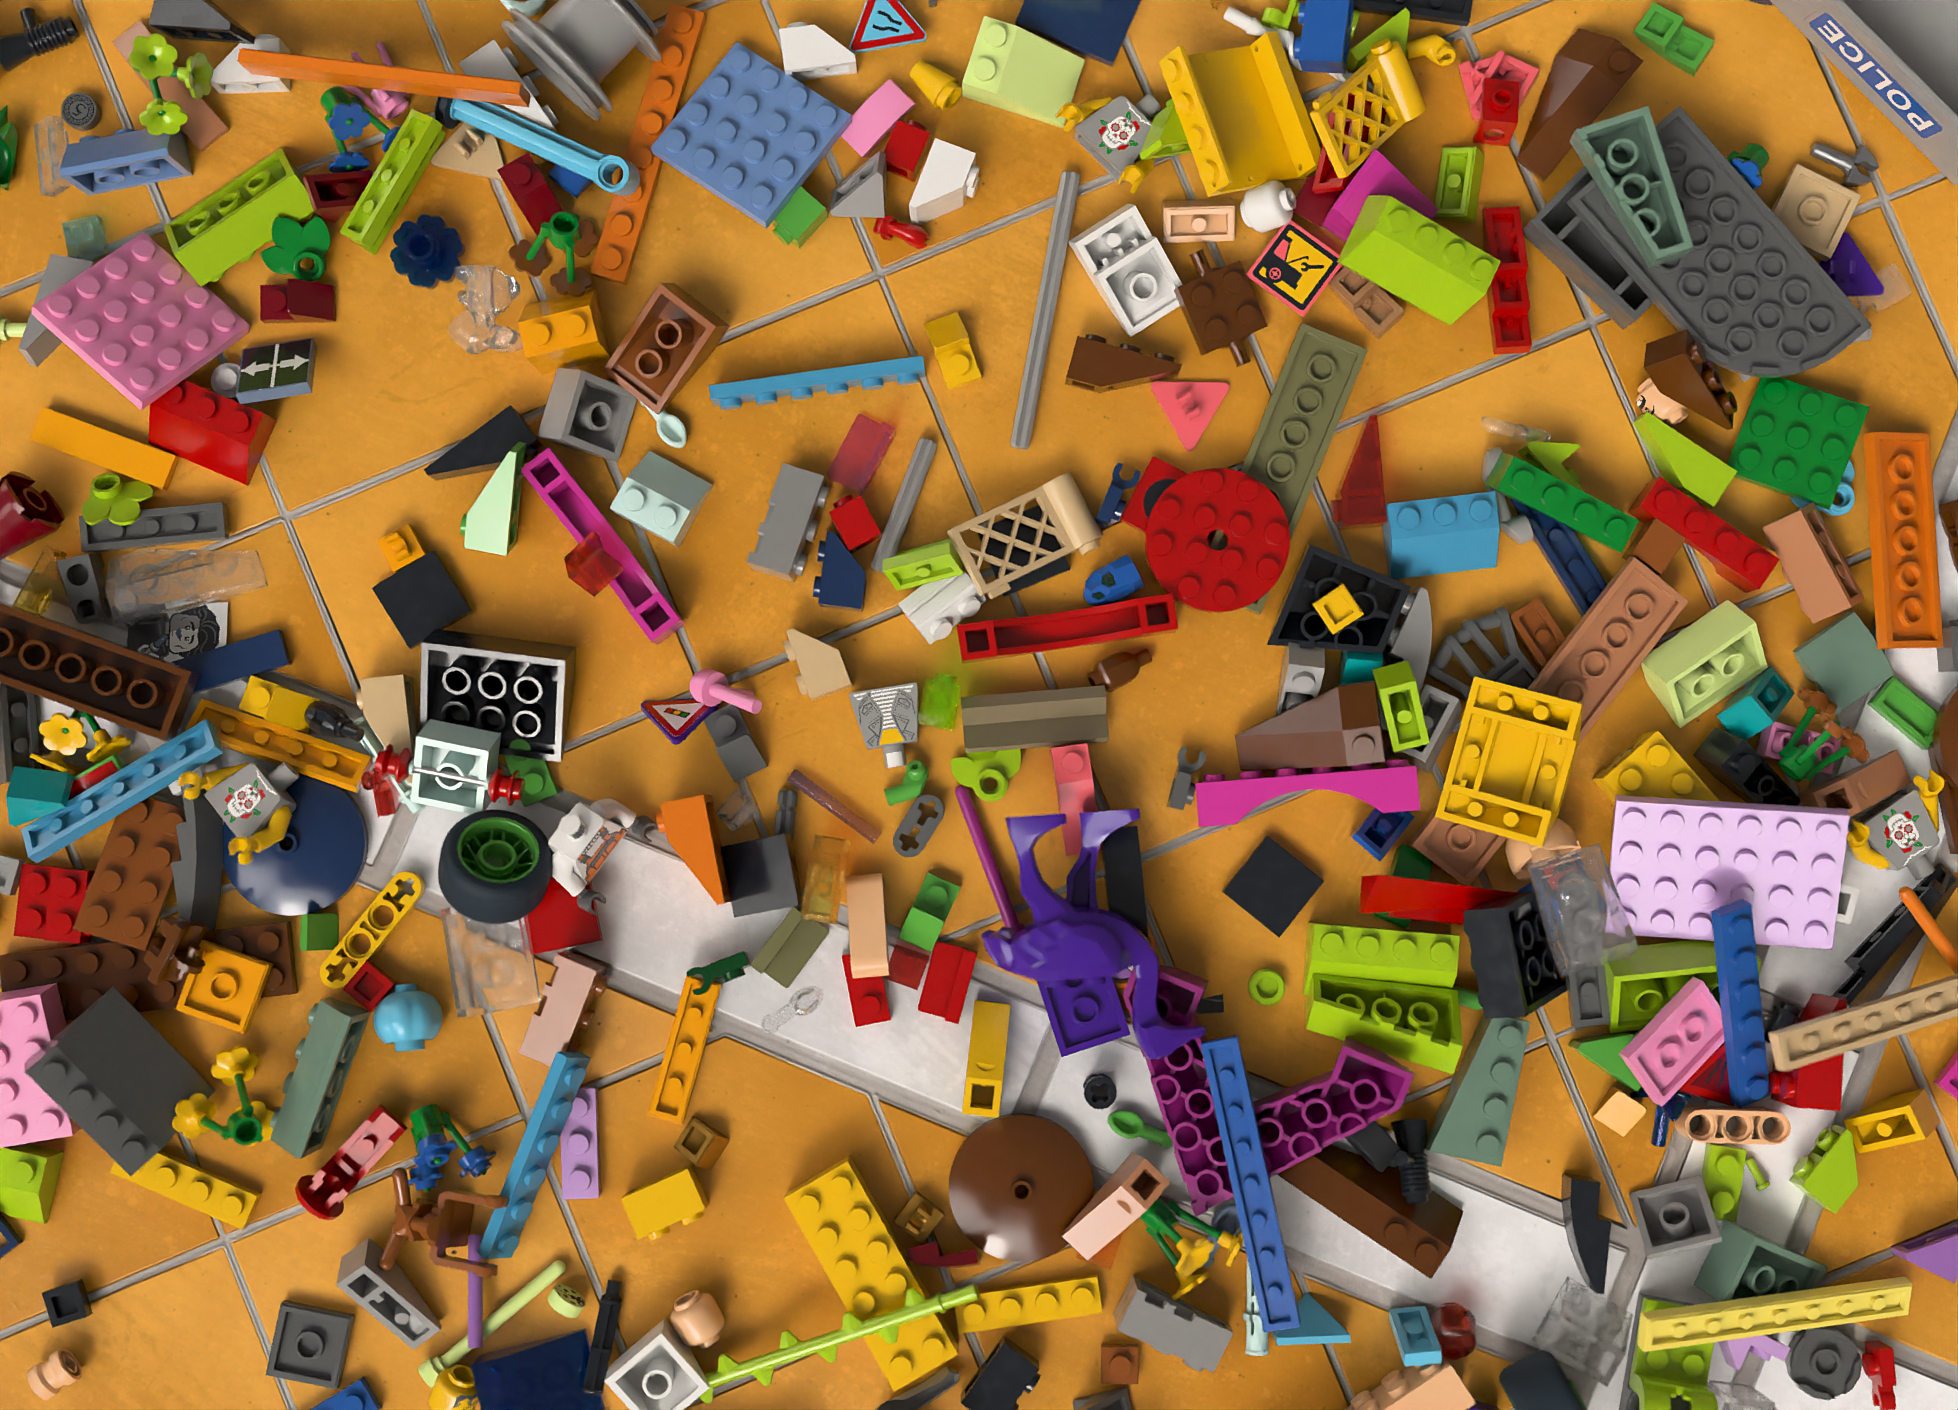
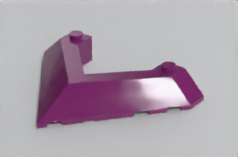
[1123,964,1414,1217]

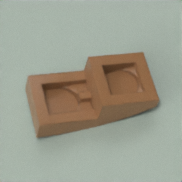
[1328,267,1405,339]

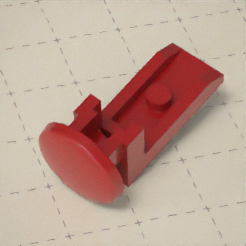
[295,1104,408,1220]

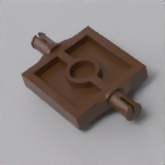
[1174,249,1268,367]

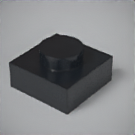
[42,1279,93,1328]

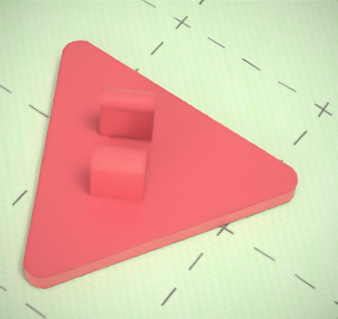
[1151,381,1229,451]

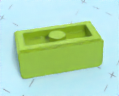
[1434,146,1484,223]

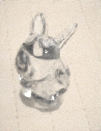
[447,265,524,354]

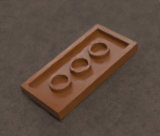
[73,798,186,952]

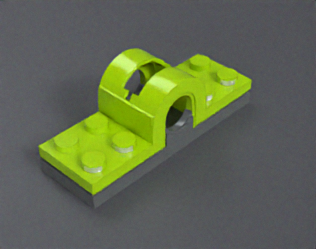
[1619,1293,1718,1410]

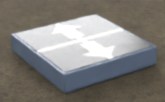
[236,338,317,404]

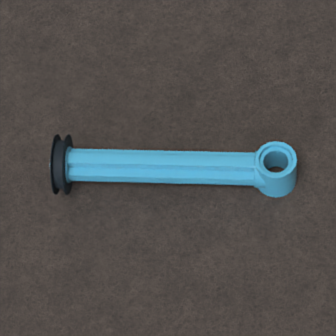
[435,97,640,197]

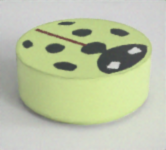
[548,1284,586,1318]

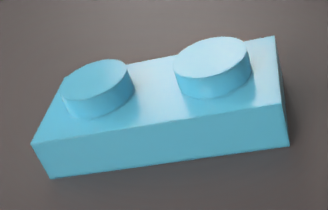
[1389,1306,1442,1366]

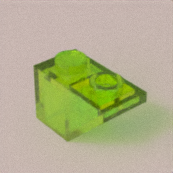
[918,673,963,731]

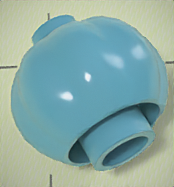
[373,984,443,1052]

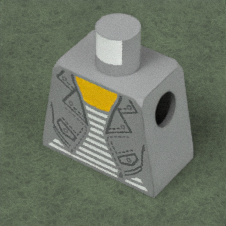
[849,682,919,769]

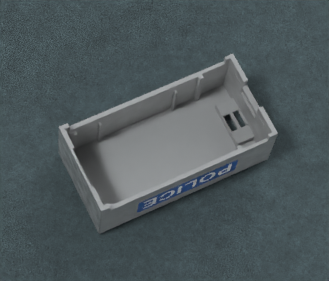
[1770,0,1958,186]

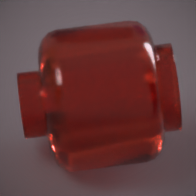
[1429,1302,1477,1360]

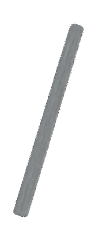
[1010,171,1080,450]

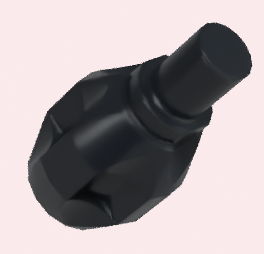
[304,701,365,742]

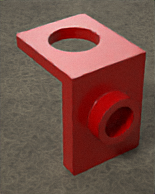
[1473,78,1520,146]

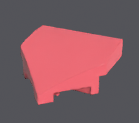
[1458,50,1539,134]

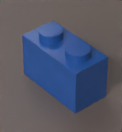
[1294,0,1355,74]

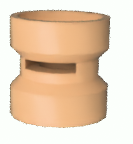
[27,1348,82,1400]

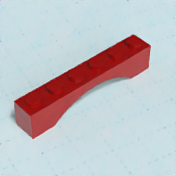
[957,593,1178,664]

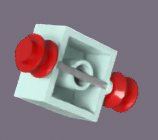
[375,719,525,814]

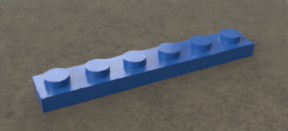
[1711,899,1770,1108]

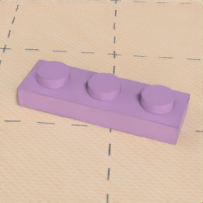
[560,1087,601,1200]

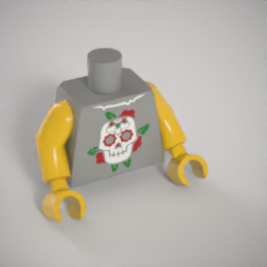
[1055,94,1161,194]
[178,761,300,865]
[1847,769,1944,880]

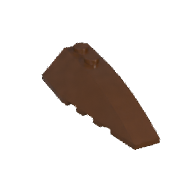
[1277,1144,1463,1279]

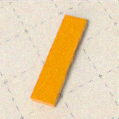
[29,407,179,491]
[647,975,723,1125]

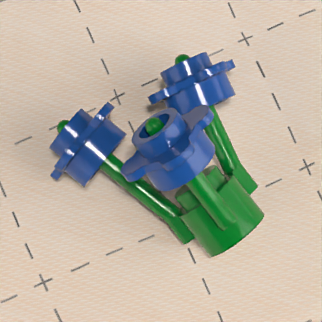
[408,1104,497,1192]

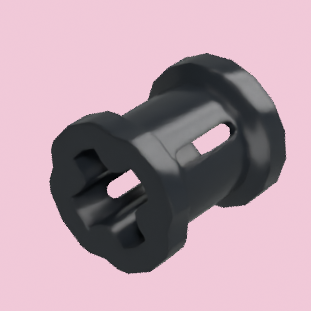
[1083,1073,1117,1110]

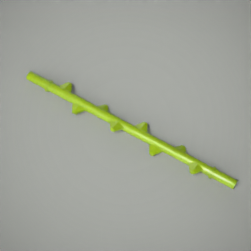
[698,1284,980,1404]

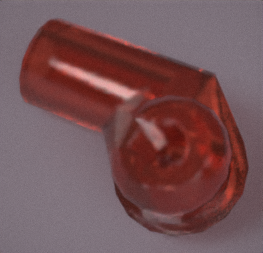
[361,768,396,817]

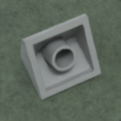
[1629,1175,1722,1259]

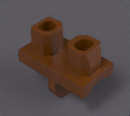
[143,916,208,985]

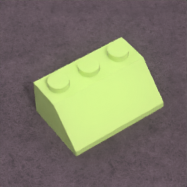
[1641,600,1768,728]

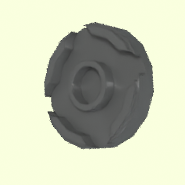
[1785,1326,1862,1400]

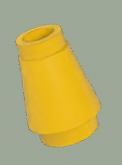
[910,60,962,111]

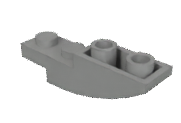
[1377,587,1432,732]

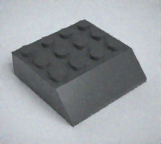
[1523,166,1653,330]

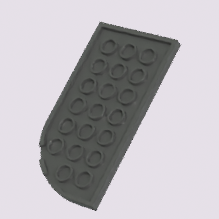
[1567,106,1872,378]

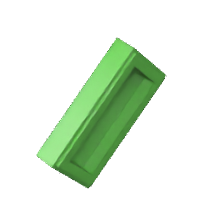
[1867,676,1938,750]

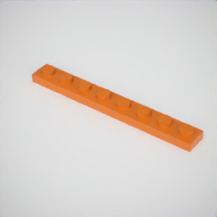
[590,3,706,285]

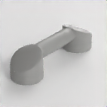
[1481,447,1533,544]

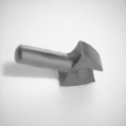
[1810,142,1879,187]

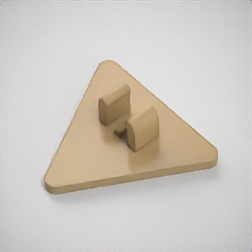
[431,123,505,181]

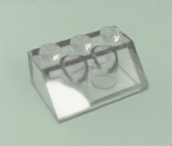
[440,907,541,1017]

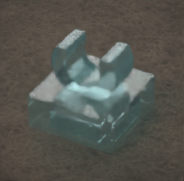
[62,215,109,259]

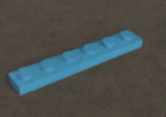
[709,356,926,410]
[21,719,224,863]
[477,1051,591,1260]

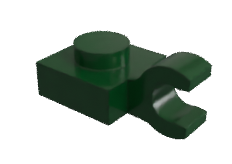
[686,951,750,995]

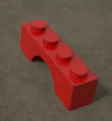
[1628,477,1780,593]

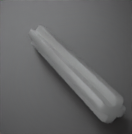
[871,438,937,574]

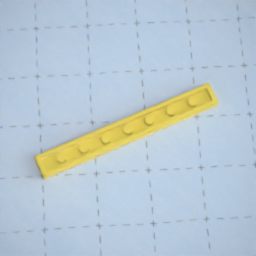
[1637,1276,1913,1352]

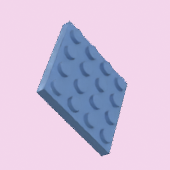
[651,42,852,228]

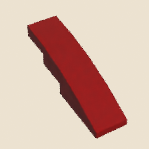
[1482,206,1532,355]

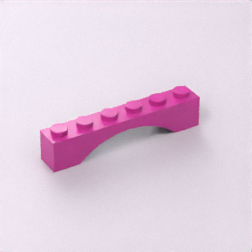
[520,448,686,645]
[1195,759,1420,827]

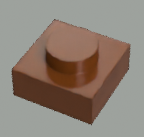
[1101,1344,1138,1384]

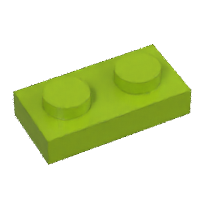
[1701,1143,1747,1222]

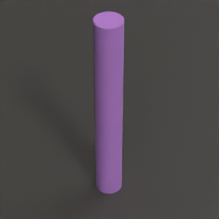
[468,1234,483,1348]

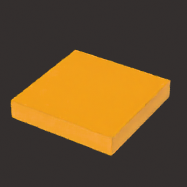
[175,940,273,1034]

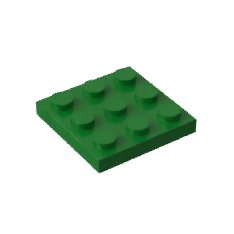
[1727,377,1869,510]

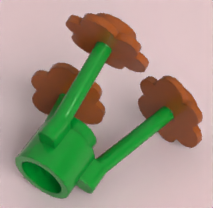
[508,212,598,297]

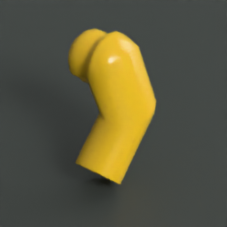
[1405,34,1457,66]

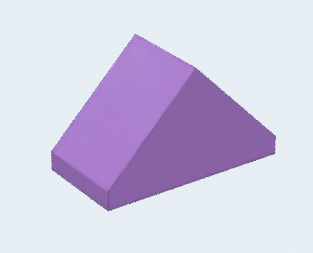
[1891,1223,1958,1283]

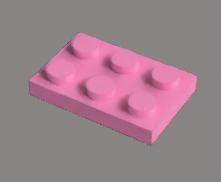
[1619,977,1724,1107]

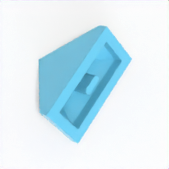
[1272,1292,1351,1345]

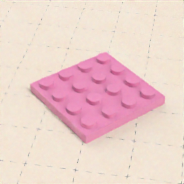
[32,232,250,410]

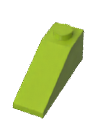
[1633,411,1737,510]

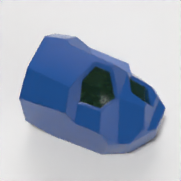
[1083,554,1144,606]

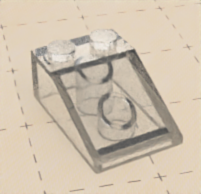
[1528,844,1638,977]

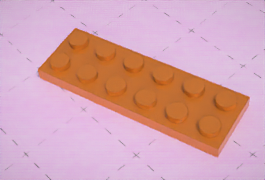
[1863,432,1943,649]

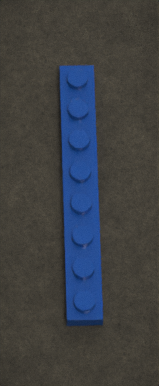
[1201,1035,1301,1332]

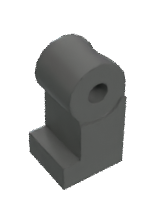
[57,553,113,625]

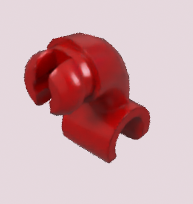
[873,215,930,249]

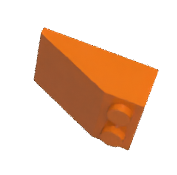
[656,794,731,905]

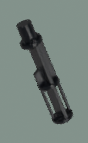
[582,1280,623,1396]

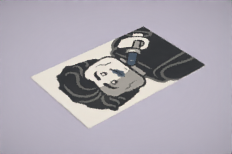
[127,602,228,662]

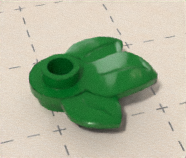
[260,216,331,282]

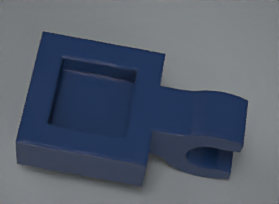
[1096,463,1140,527]

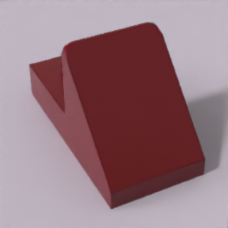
[303,170,373,223]
[260,278,336,323]

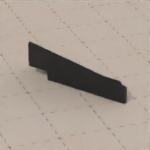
[1832,863,1958,1009]

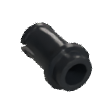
[1764,1001,1801,1044]

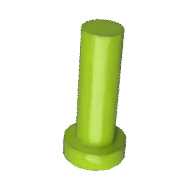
[1745,1157,1771,1191]

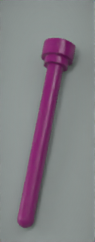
[955,785,1025,932]

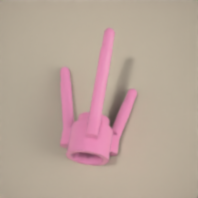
[342,41,409,120]

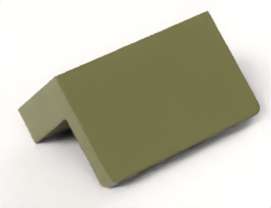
[750,906,829,988]

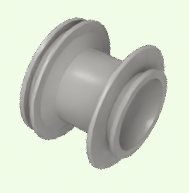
[501,0,662,121]

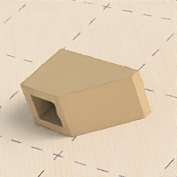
[783,628,853,701]

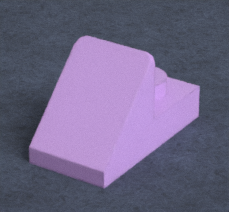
[1719,1335,1790,1371]

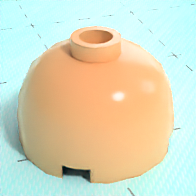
[1505,818,1583,880]

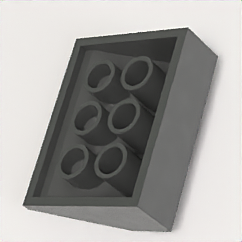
[24,986,216,1176]

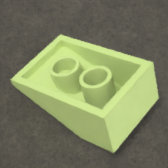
[962,16,1085,128]

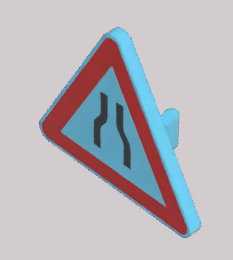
[849,0,927,54]

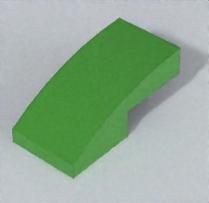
[1634,2,1715,76]

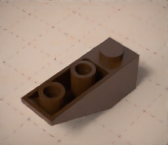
[1644,329,1737,430]
[1065,334,1182,393]

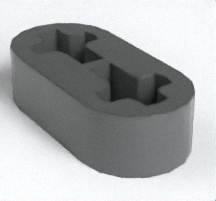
[893,795,944,857]

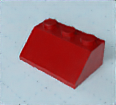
[148,380,277,486]

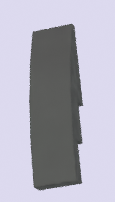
[171,784,223,932]

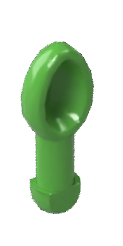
[1107,1110,1173,1148]

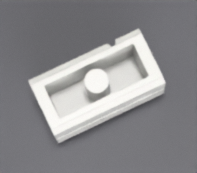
[898,571,987,645]

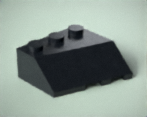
[1267,544,1411,654]
[1463,891,1567,1019]

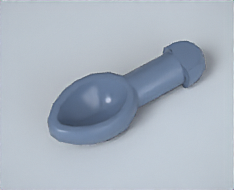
[1201,1203,1240,1268]

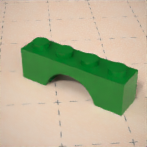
[1484,452,1639,553]

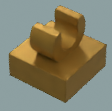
[893,1191,945,1244]

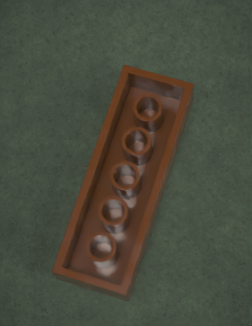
[0,601,200,741]

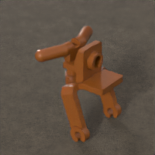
[378,1167,508,1277]

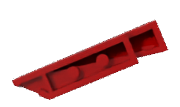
[1359,875,1520,925]

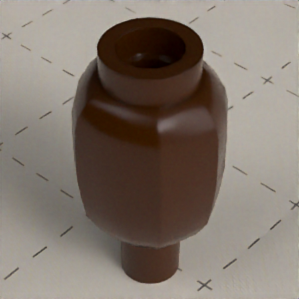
[1087,649,1152,692]

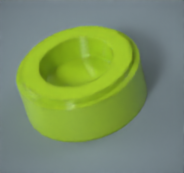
[1248,969,1285,1006]

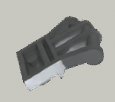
[1426,606,1538,703]

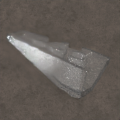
[105,548,268,627]

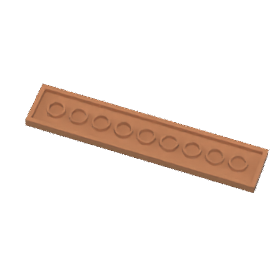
[1408,557,1689,886]

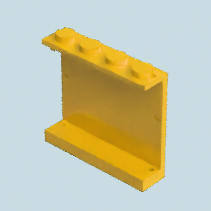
[1159,31,1321,197]

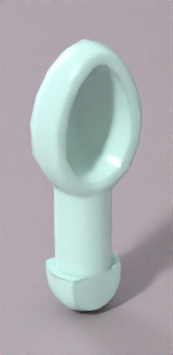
[640,401,687,448]

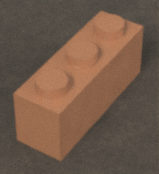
[1763,502,1864,624]

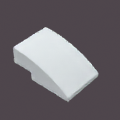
[1068,204,1182,337]

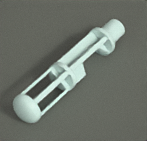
[353,716,425,815]

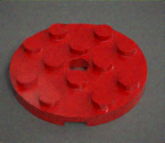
[1145,468,1290,613]

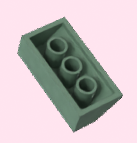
[270,997,371,1159]

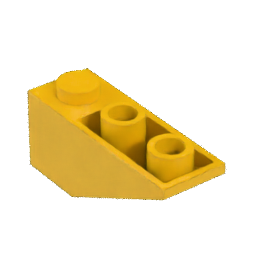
[962,1000,1011,1118]

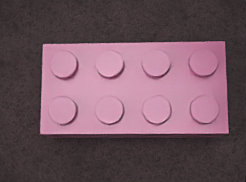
[0,983,81,1148]

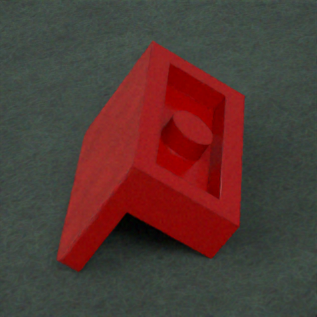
[918,941,978,1024]

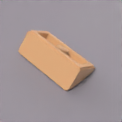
[1162,199,1235,243]

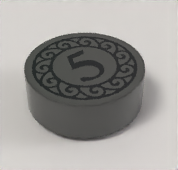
[61,93,101,131]

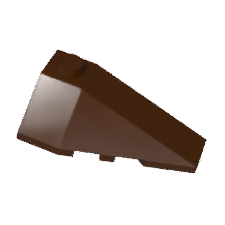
[1516,29,1644,182]
[1235,680,1385,771]

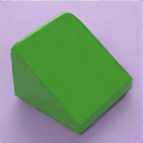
[300,913,339,951]

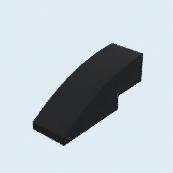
[1101,826,1149,940]
[1561,1174,1611,1295]

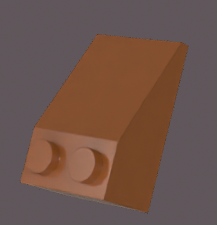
[602,283,730,414]

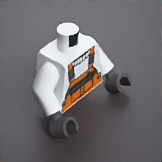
[548,798,659,914]

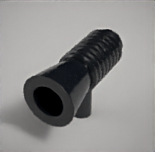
[0,8,79,72]
[1391,1119,1431,1204]

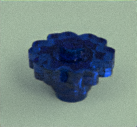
[390,214,465,290]

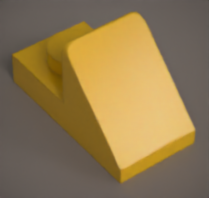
[924,312,982,391]
[238,675,322,734]

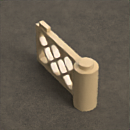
[947,472,1104,599]

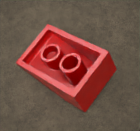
[1768,993,1847,1111]

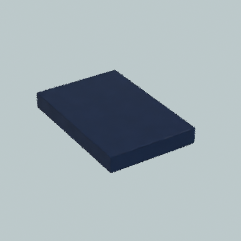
[1015,0,1141,67]

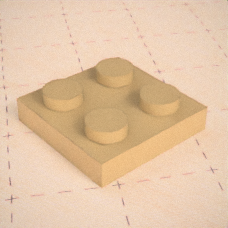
[1771,164,1862,262]

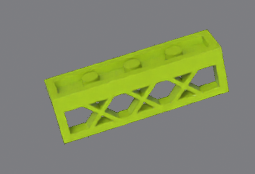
[340,109,446,255]

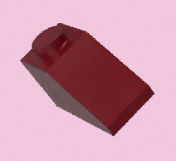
[497,152,564,240]

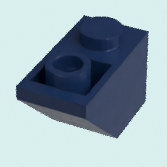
[813,532,867,612]

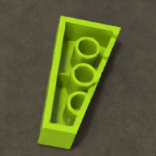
[1305,973,1463,1074]

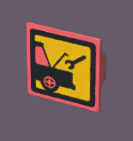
[1246,220,1342,317]

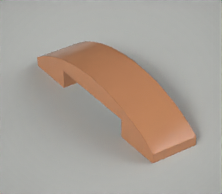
[112,20,229,152]

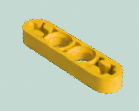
[320,871,426,989]

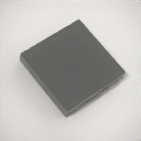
[266,1300,356,1389]

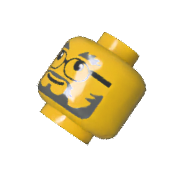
[428,1365,482,1410]

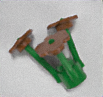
[1777,688,1870,782]

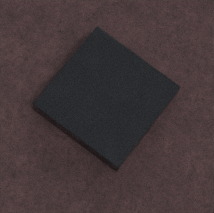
[977,505,1070,597]
[372,550,473,649]
[721,833,804,918]
[1222,836,1324,937]

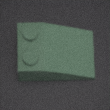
[1693,1219,1828,1333]

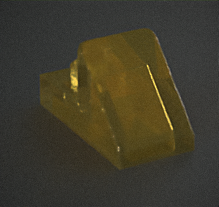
[13,546,68,615]

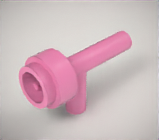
[689,668,762,714]

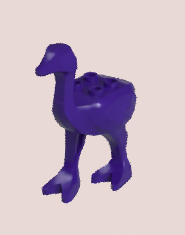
[981,809,1206,1059]

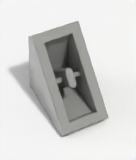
[829,150,888,218]

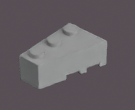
[746,463,830,582]
[1113,1275,1234,1372]

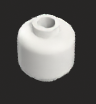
[1240,180,1296,233]

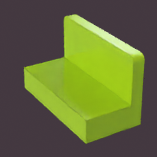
[883,539,964,591]

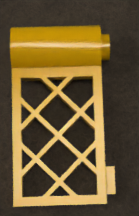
[1310,38,1427,178]

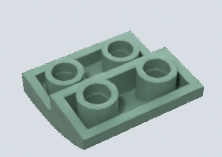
[1793,610,1895,714]

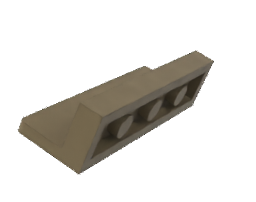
[961,685,1109,753]

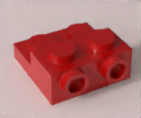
[14,864,95,944]

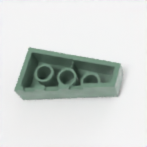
[1569,106,1694,268]
[1425,1013,1530,1167]

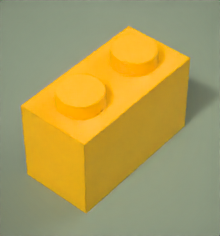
[620,1164,709,1241]

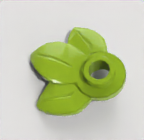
[81,473,154,526]
[950,749,1021,802]

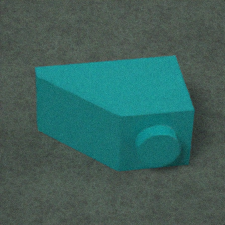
[1717,665,1795,740]

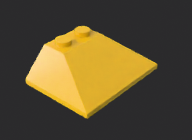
[1435,676,1583,847]

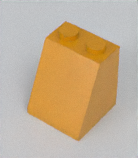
[518,289,611,375]

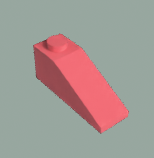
[1050,743,1102,856]

